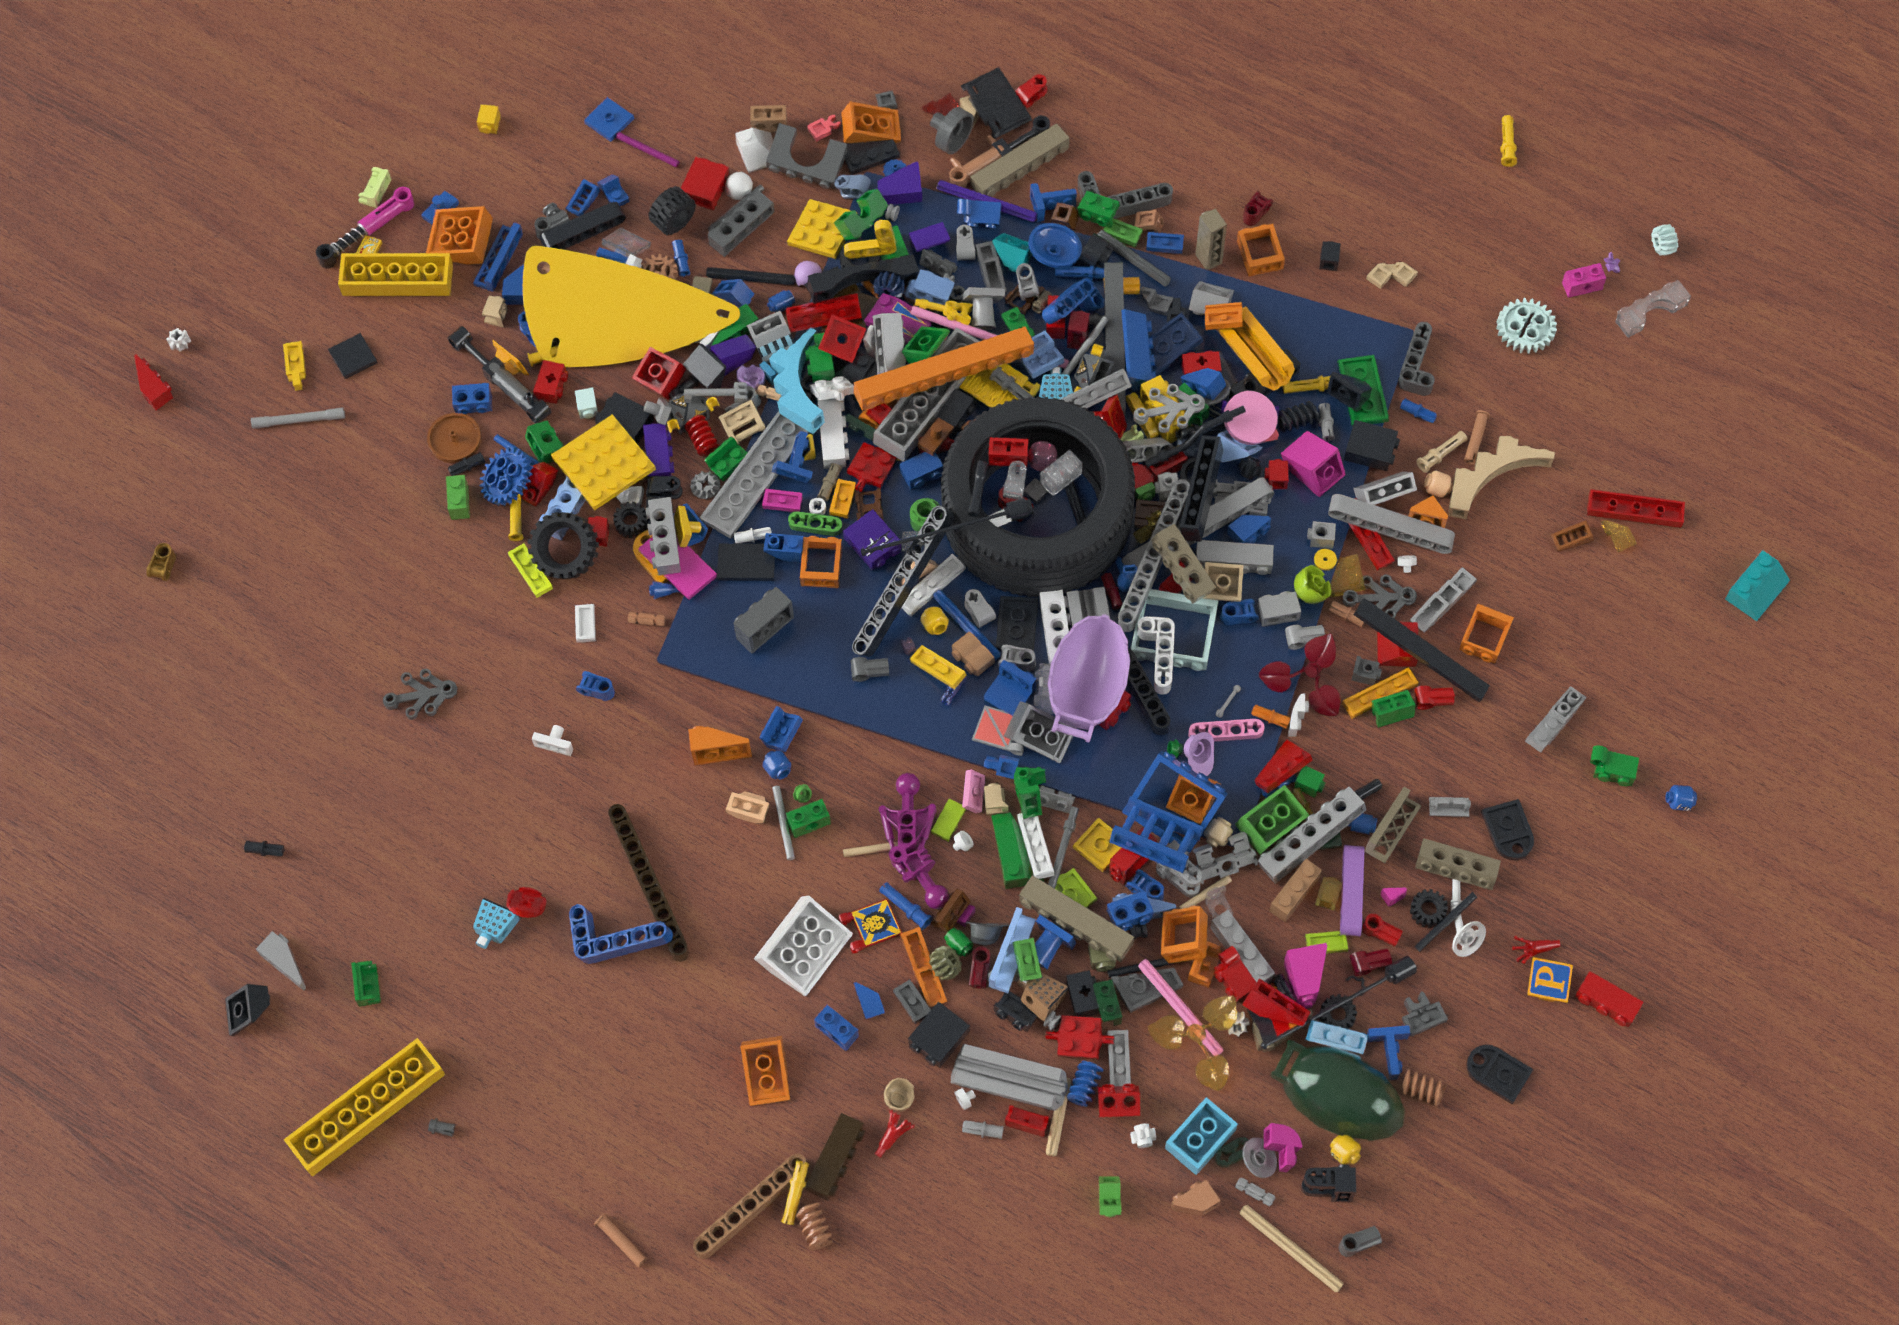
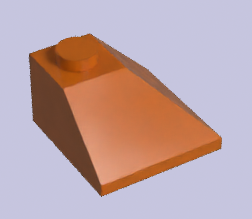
[1166,774,1221,825]

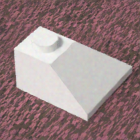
[735,128,773,173]

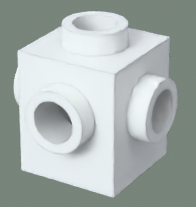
[1154,472,1182,502]

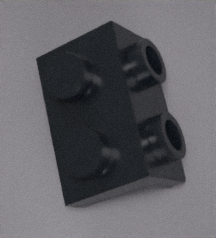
[994,991,1038,1032]

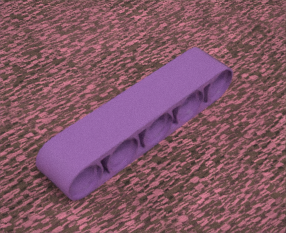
[1340,845,1364,936]

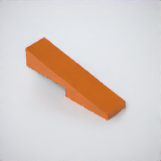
[900,927,947,1008]

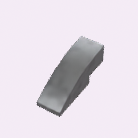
[975,241,1006,292]

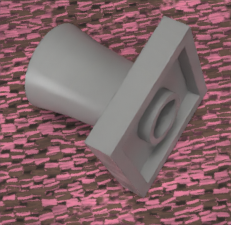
[961,287,1005,331]

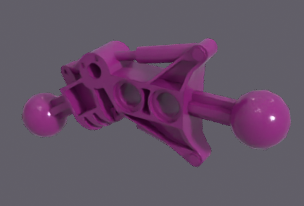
[879,773,950,910]

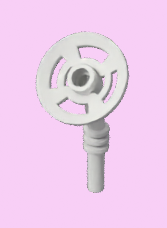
[1450,879,1486,957]

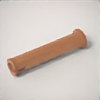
[1464,410,1490,465]
[594,1213,647,1267]

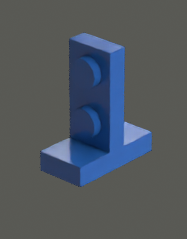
[1030,183,1077,222]
[771,431,813,483]
[1367,1025,1410,1080]

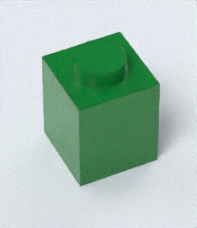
[1294,766,1326,798]

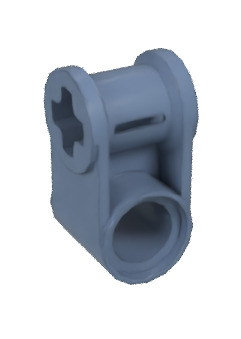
[834,175,871,199]

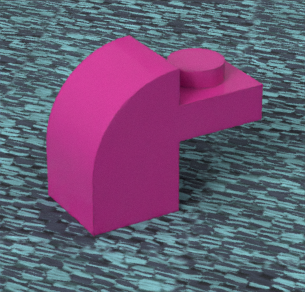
[1264,1123,1302,1172]

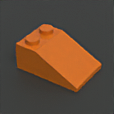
[842,101,901,143]
[688,726,752,766]
[740,1036,790,1106]

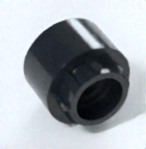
[1078,233,1114,268]

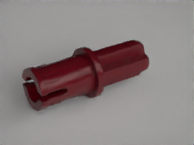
[1101,573,1123,610]

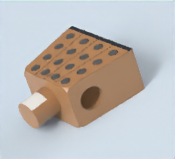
[1017,973,1069,1021]

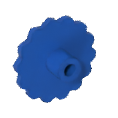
[883,159,906,177]

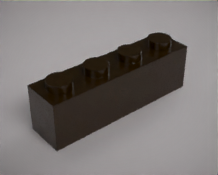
[805,1113,866,1201]

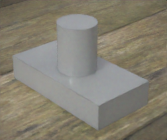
[644,398,671,425]

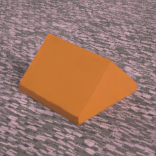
[1409,496,1448,528]

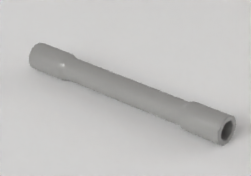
[251,408,345,429]

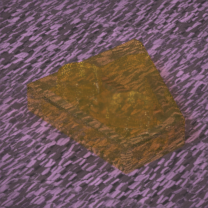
[1329,554,1366,598]

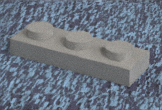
[1108,1030,1131,1086]

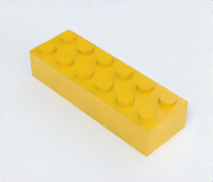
[338,253,453,296]

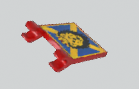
[838,899,902,954]

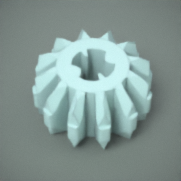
[1651,224,1679,256]

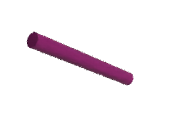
[616,132,680,168]

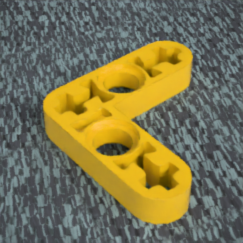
[844,220,896,258]

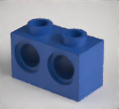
[452,383,492,415]
[1107,890,1154,931]
[814,1005,859,1051]

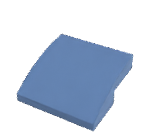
[1020,331,1065,379]

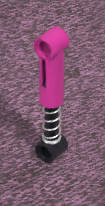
[315,187,414,269]

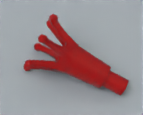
[1512,936,1561,964]
[874,1110,915,1158]

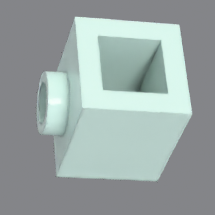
[575,388,598,419]

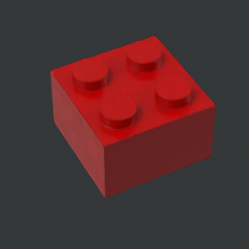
[632,347,687,400]

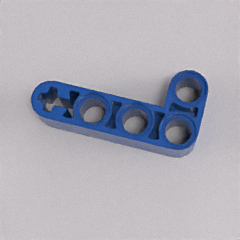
[1042,278,1105,324]

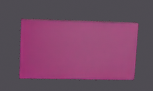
[638,535,717,600]

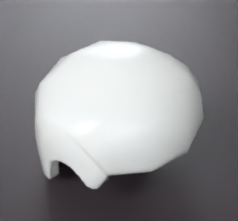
[725,172,753,200]

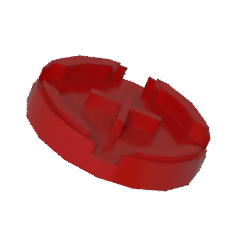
[506,887,546,918]

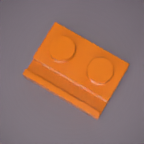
[1205,302,1243,330]

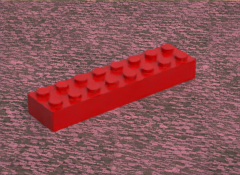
[1587,489,1685,528]

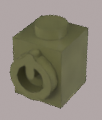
[1088,946,1116,972]

